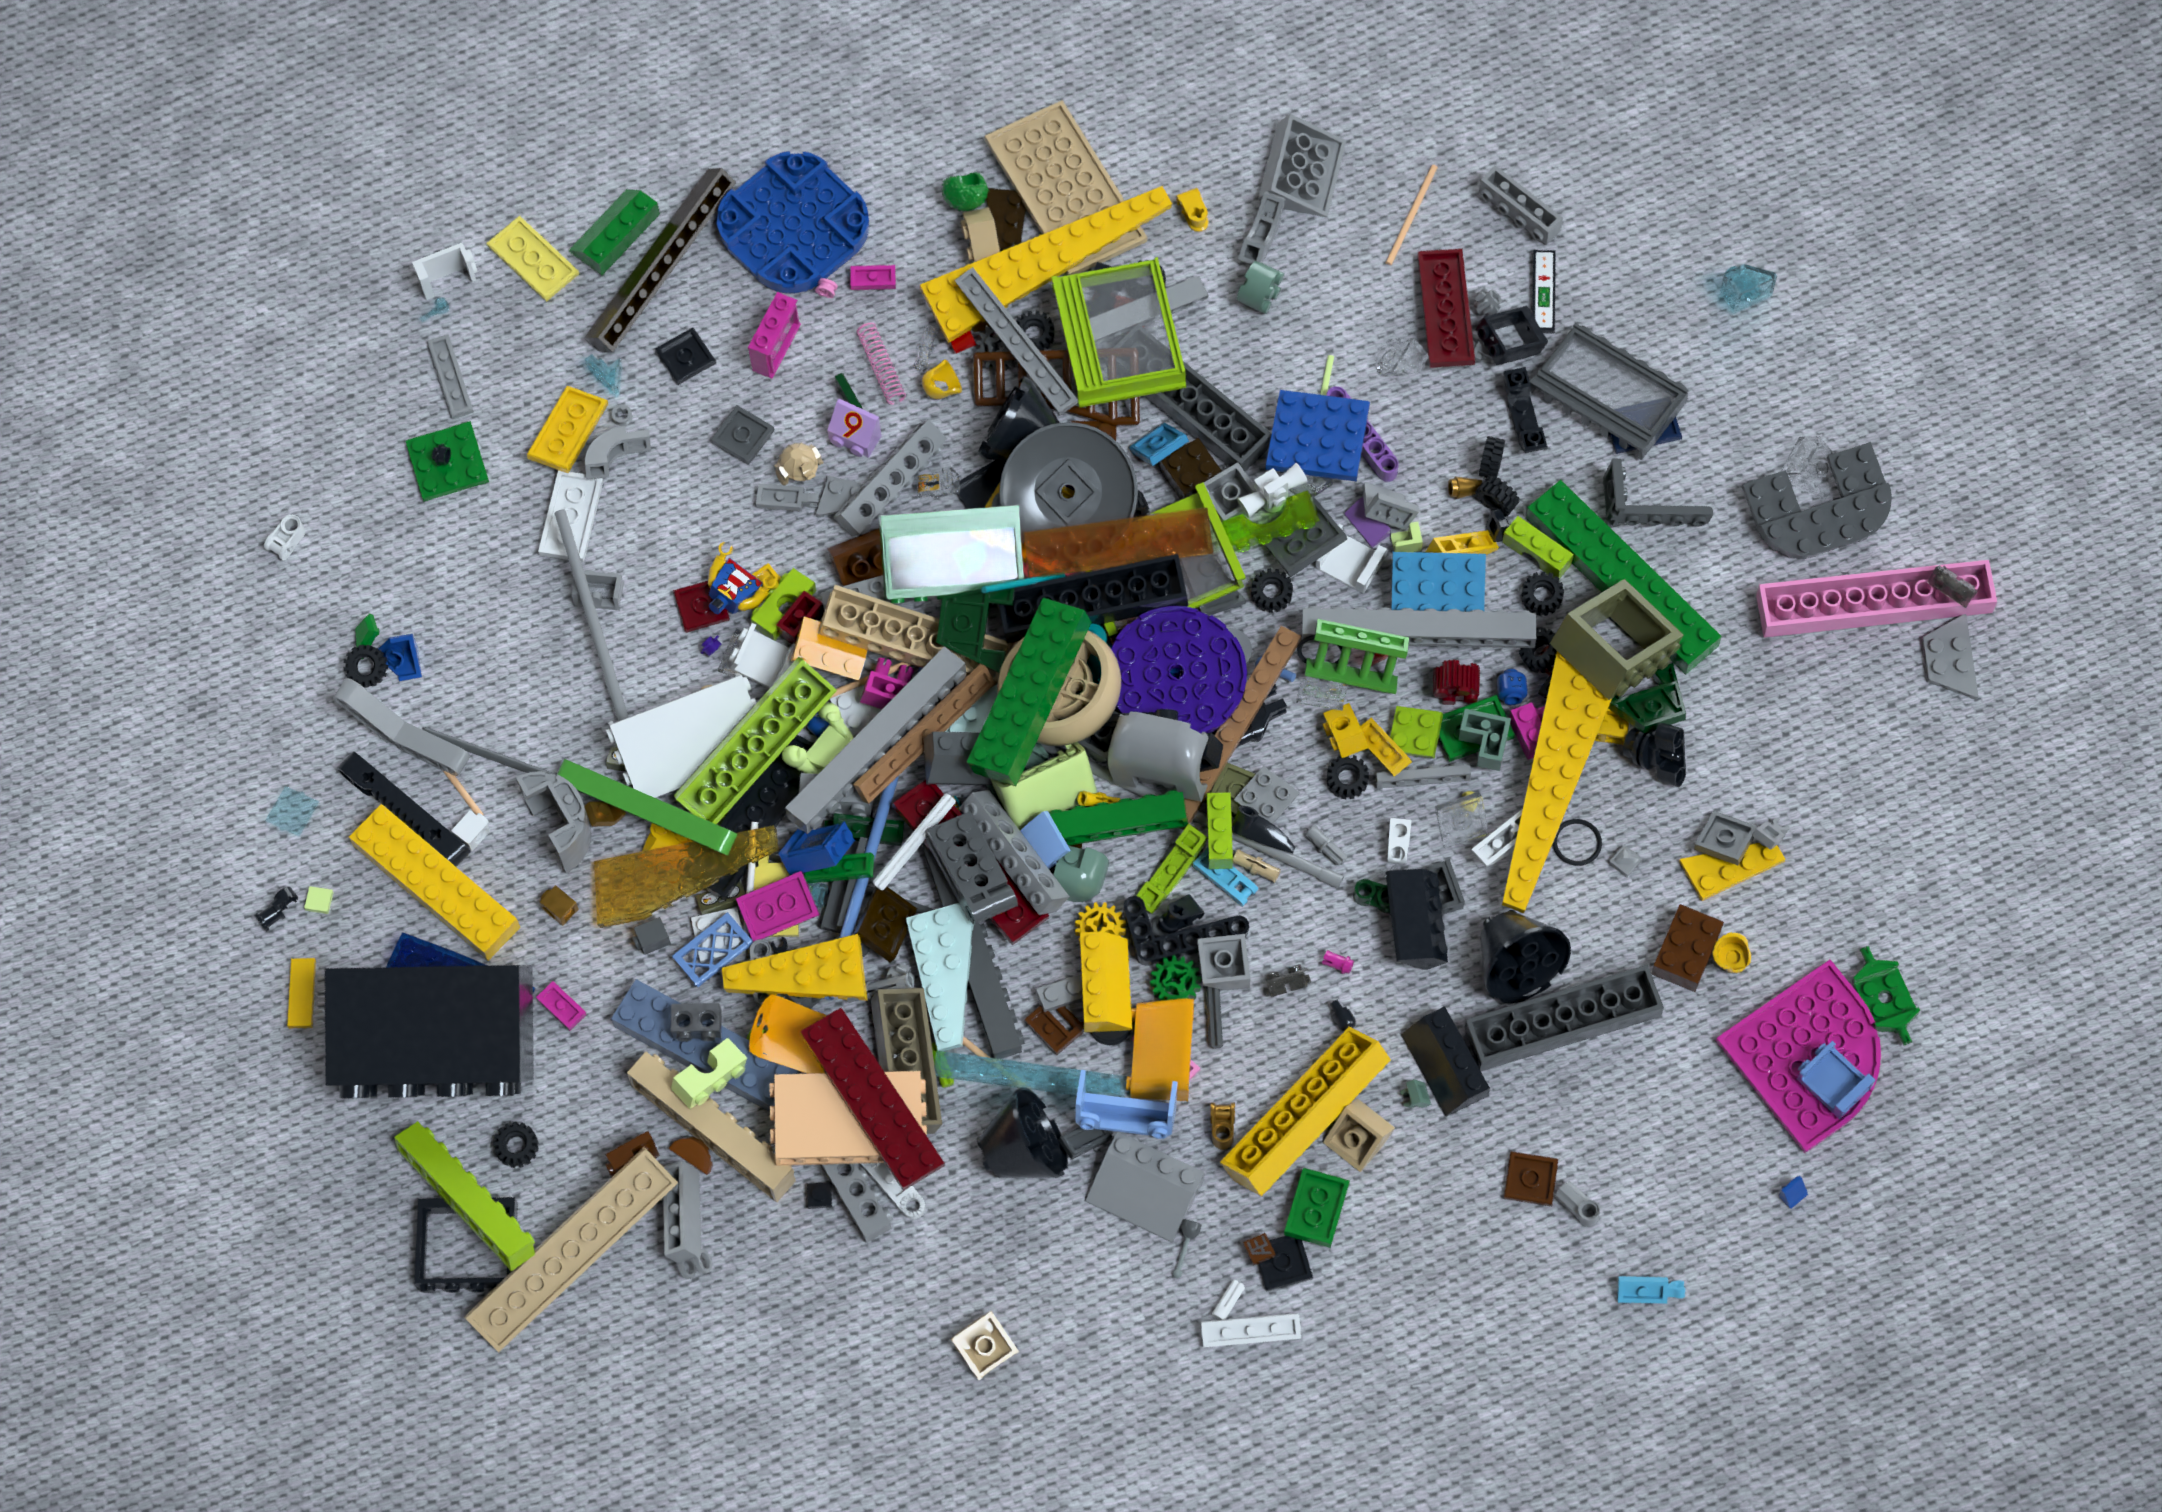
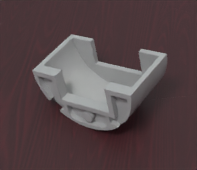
[516,771,591,873]

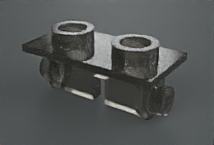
[1927,565,1978,608]
[1260,964,1311,998]

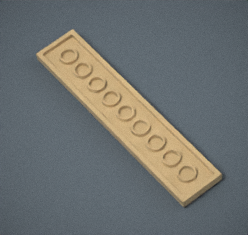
[464,1147,678,1353]

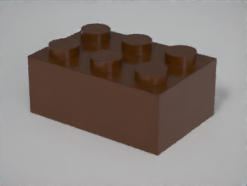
[1651,904,1724,992]

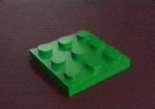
[405,421,489,502]

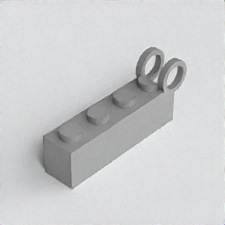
[663,1161,712,1279]

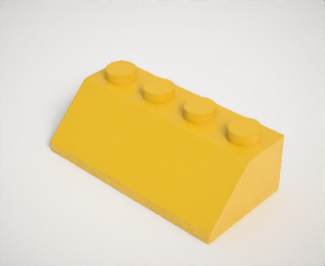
[1080,931,1132,1032]

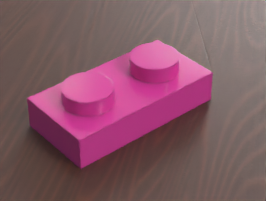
[851,265,896,290]
[536,981,587,1031]

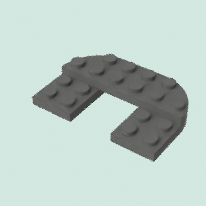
[1741,442,1892,559]

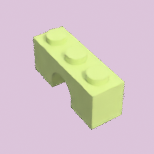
[671,1038,747,1109]

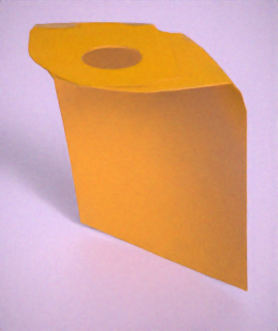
[749,994,827,1074]

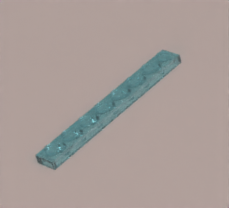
[935,1051,1127,1097]

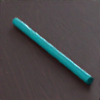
[981,572,1065,593]

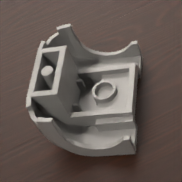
[1108,711,1209,802]

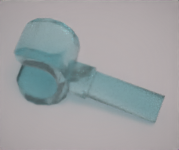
[420,297,449,322]

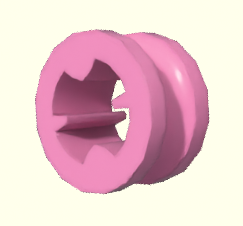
[815,278,838,298]

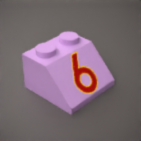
[827,399,882,458]

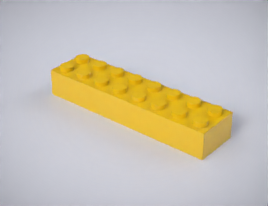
[349,804,521,961]
[1220,1027,1391,1197]

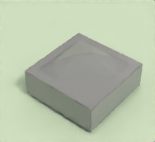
[1609,844,1643,878]

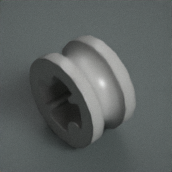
[611,404,633,426]

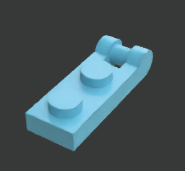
[1193,847,1258,907]

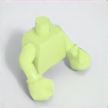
[782,703,853,774]

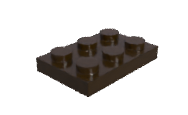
[853,886,917,963]

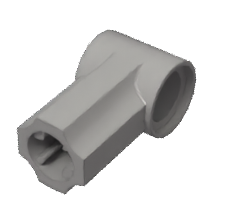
[1555,1181,1600,1227]

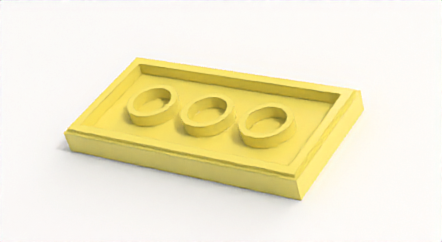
[487,215,579,302]

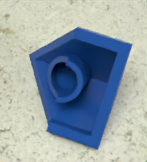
[378,633,422,681]

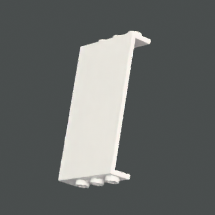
[606,673,757,798]

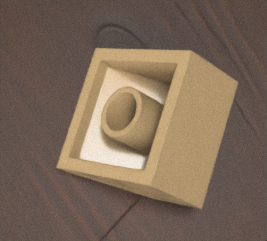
[1323,1098,1395,1172]

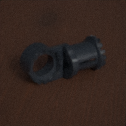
[254,886,298,932]

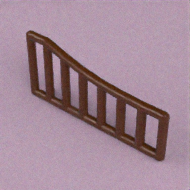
[973,348,1140,426]

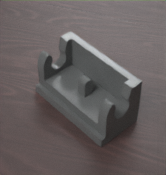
[1427,859,1465,915]

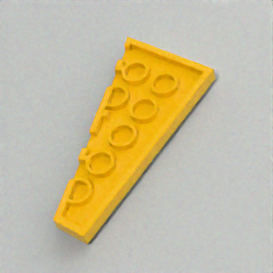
[722,934,867,1001]

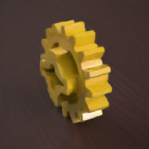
[1075,902,1126,944]

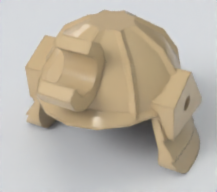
[774,442,824,485]

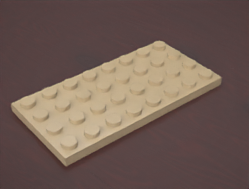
[985,100,1148,275]

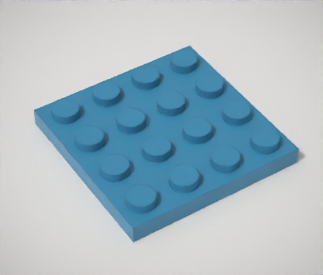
[1391,552,1486,612]

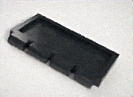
[952,460,1006,509]

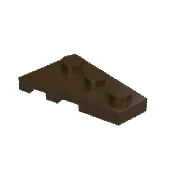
[986,188,1026,251]

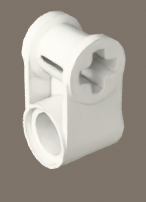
[264,515,305,561]

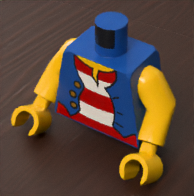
[708,542,779,614]

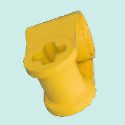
[1176,187,1208,232]

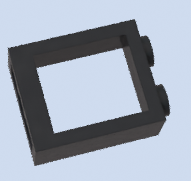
[1475,306,1548,366]

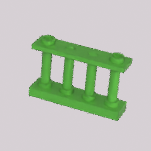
[1305,619,1409,694]

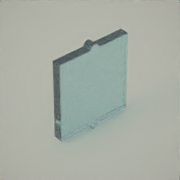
[265,786,319,837]

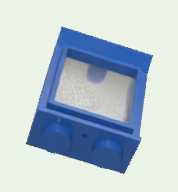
[778,821,855,875]

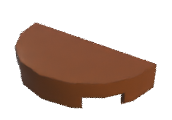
[668,1137,713,1175]

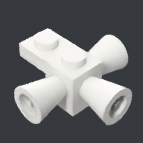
[1237,463,1308,518]

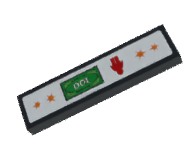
[1532,250,1556,334]

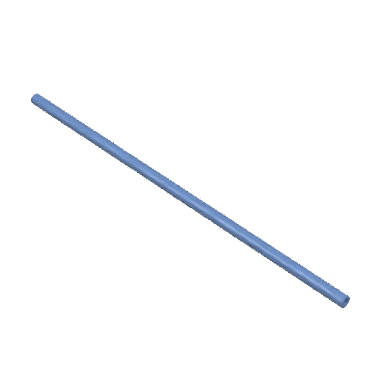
[824,667,923,1000]

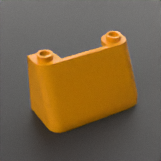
[1126,998,1194,1101]

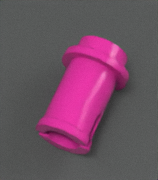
[1322,950,1354,974]

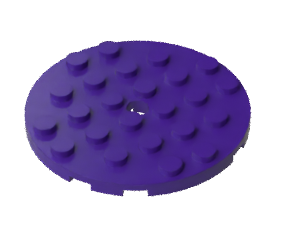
[1111,606,1247,734]

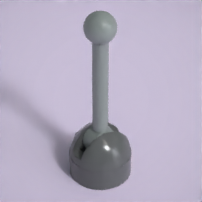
[1172,1219,1202,1278]

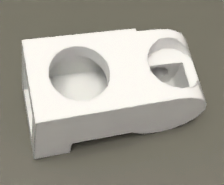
[1387,818,1411,864]

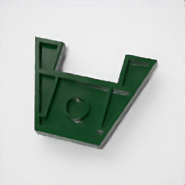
[936,588,1015,673]
[1608,663,1686,733]

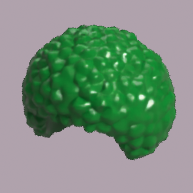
[942,172,989,212]

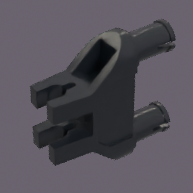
[1236,684,1287,748]

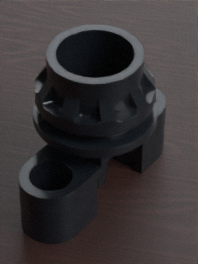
[1623,723,1686,787]

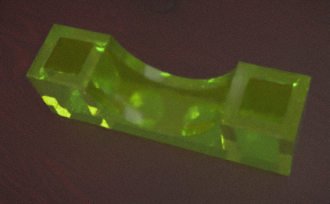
[1222,490,1320,553]

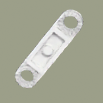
[861,1163,926,1219]

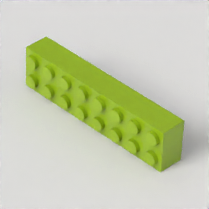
[674,656,837,824]

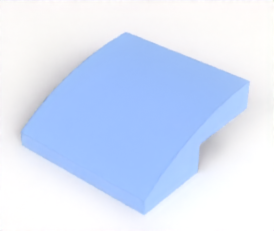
[1021,811,1071,869]

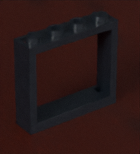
[414,1197,518,1293]

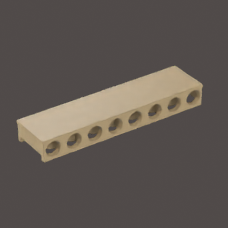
[818,585,1009,687]

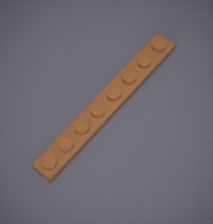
[853,664,995,804]

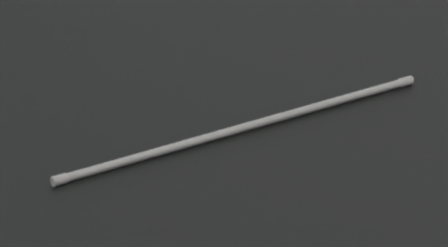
[863,657,1344,889]

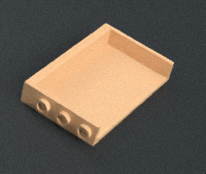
[770,1071,927,1166]

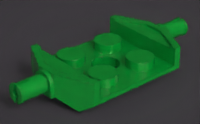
[1852,946,1920,1046]

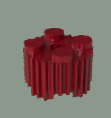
[1433,659,1480,705]

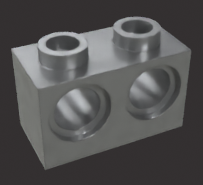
[671,1003,722,1042]

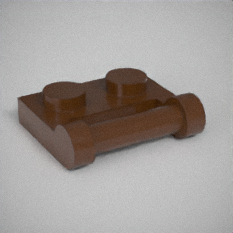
[1024,1005,1084,1055]

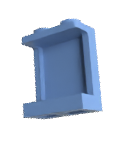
[1797,1041,1876,1119]

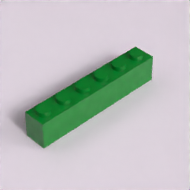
[1049,791,1188,846]

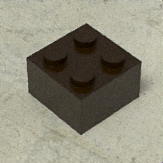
[1160,438,1222,500]

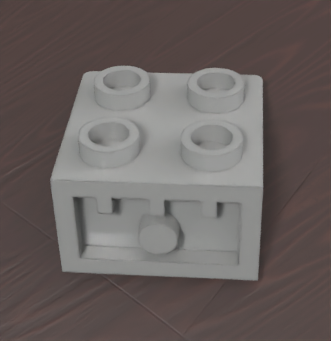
[1362,482,1419,530]

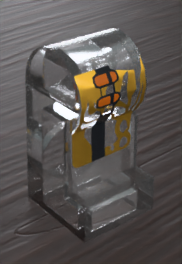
[916,466,960,499]

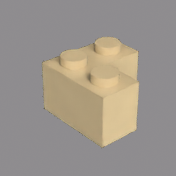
[960,207,1000,262]

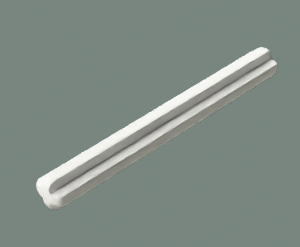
[873,793,956,890]

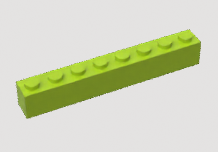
[394,1121,535,1271]

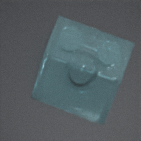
[1720,264,1777,314]

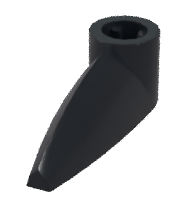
[1232,806,1295,853]

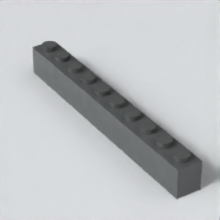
[922,843,1025,1061]

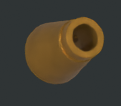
[1448,476,1482,499]

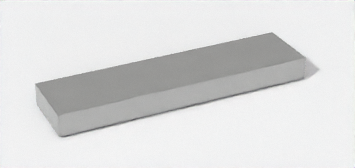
[427,334,474,419]

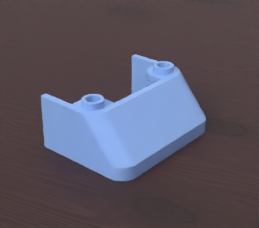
[1076,1070,1177,1139]

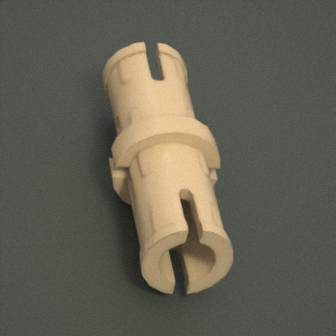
[1233,849,1281,883]

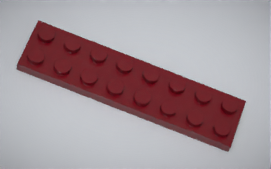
[892,779,1049,946]
[800,1007,945,1191]

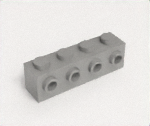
[1479,165,1563,245]

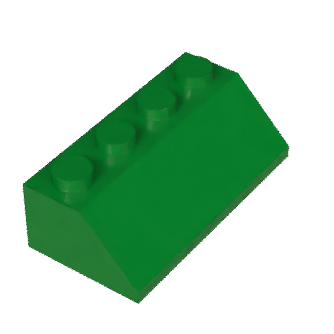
[568,189,660,276]

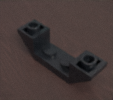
[1503,367,1548,453]

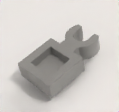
[1752,818,1790,849]

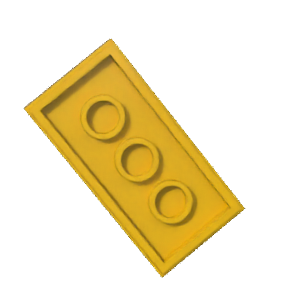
[527,386,608,473]

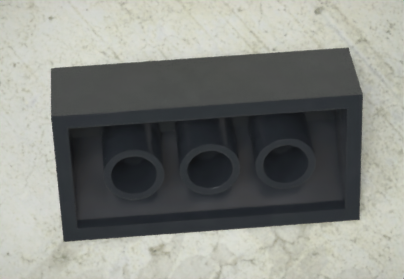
[1385,868,1448,970]
[1401,1006,1490,1117]

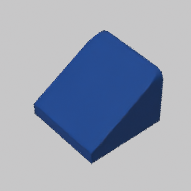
[1779,1176,1808,1209]

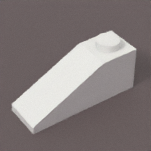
[1471,809,1523,867]

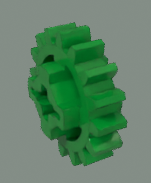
[1150,956,1202,1001]

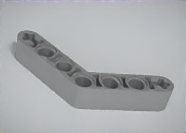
[333,678,470,776]

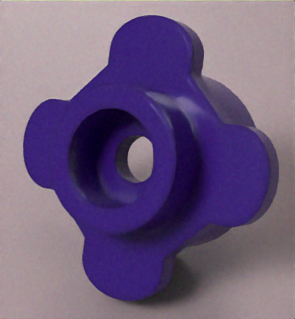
[701,635,722,657]

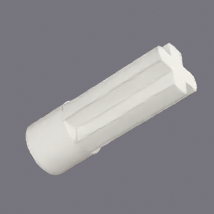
[1212,1279,1245,1320]

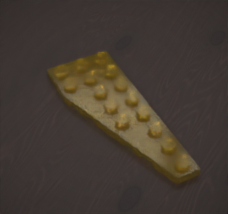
[594,825,778,928]

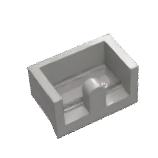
[572,570,624,611]

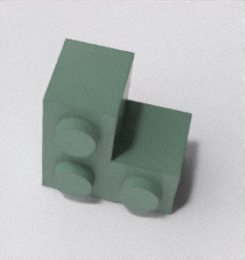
[1459,709,1511,771]

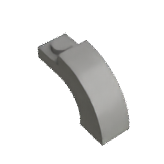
[1238,191,1286,264]
[585,426,651,480]

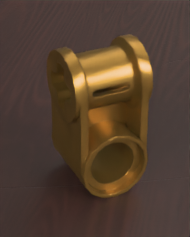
[1211,1102,1235,1150]

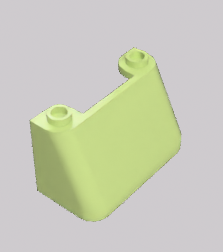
[991,742,1097,831]

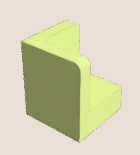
[1391,522,1423,552]

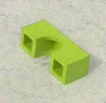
[1502,516,1574,579]
[751,568,816,641]
[1207,792,1233,869]

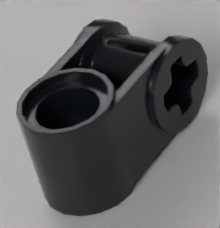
[1159,894,1205,933]

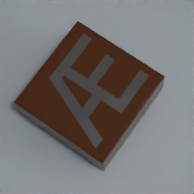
[1243,1233,1275,1266]

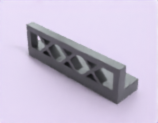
[821,837,867,933]

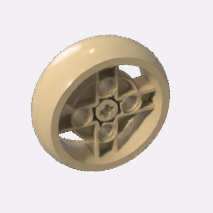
[997,630,1121,746]

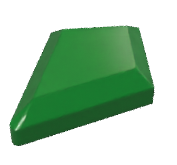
[355,614,380,660]

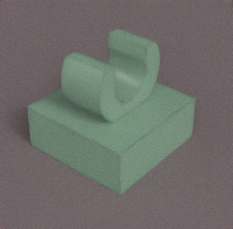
[1400,1079,1431,1108]

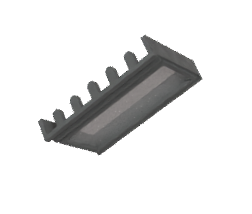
[1530,323,1689,460]

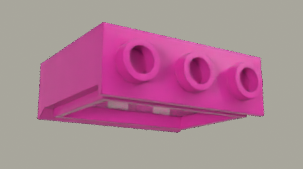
[748,292,801,379]

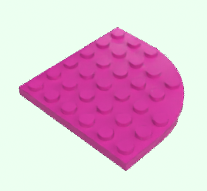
[1716,959,1881,1154]

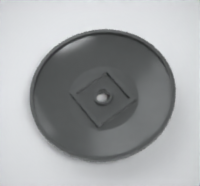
[999,422,1138,561]

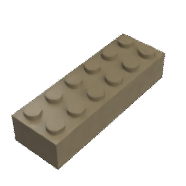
[871,988,942,1134]

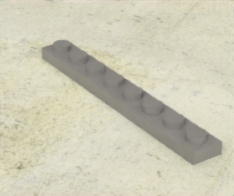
[955,267,1079,416]

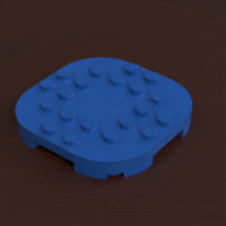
[717,151,869,293]

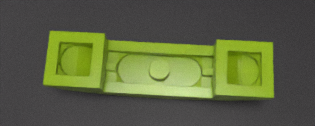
[1136,824,1208,914]

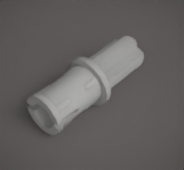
[1305,825,1348,866]

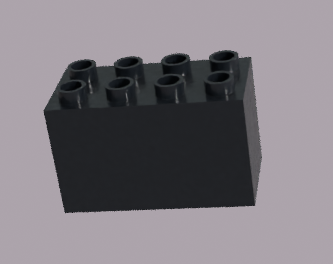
[324,965,534,1099]

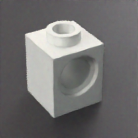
[451,810,490,852]

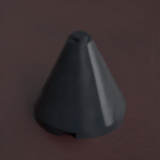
[977,376,1060,461]

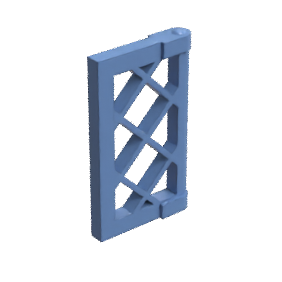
[672,912,753,988]

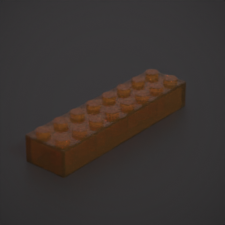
[1022,507,1213,578]

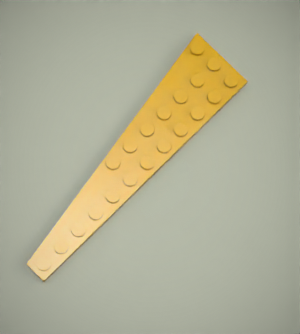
[920,186,1172,343]
[1502,651,1612,913]

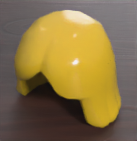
[921,359,962,399]
[1712,932,1751,973]

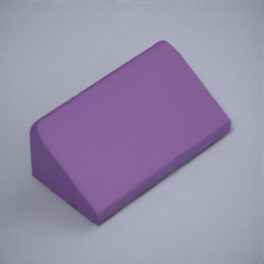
[1344,497,1391,548]

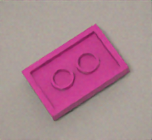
[736,871,820,942]

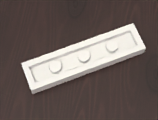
[1201,1313,1301,1347]

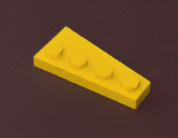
[1679,843,1786,901]

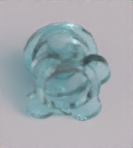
[808,883,829,910]

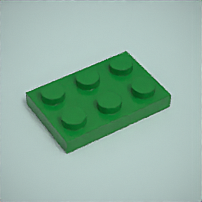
[1439,695,1515,762]
[1284,1167,1350,1248]

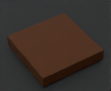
[1504,1151,1559,1207]

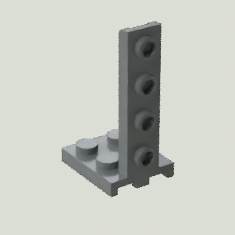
[1603,458,1713,527]

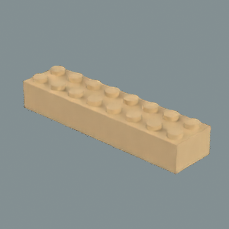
[627,1052,796,1203]

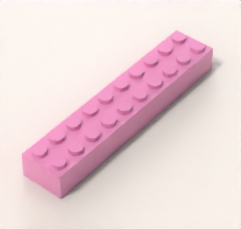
[1756,560,1997,638]

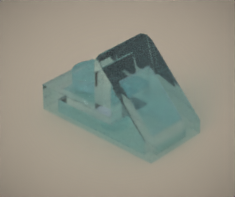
[585,354,623,398]

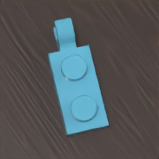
[1617,1276,1685,1304]

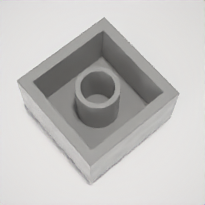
[1204,462,1263,530]

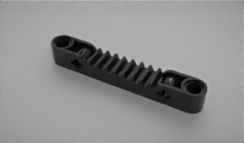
[337,751,471,867]

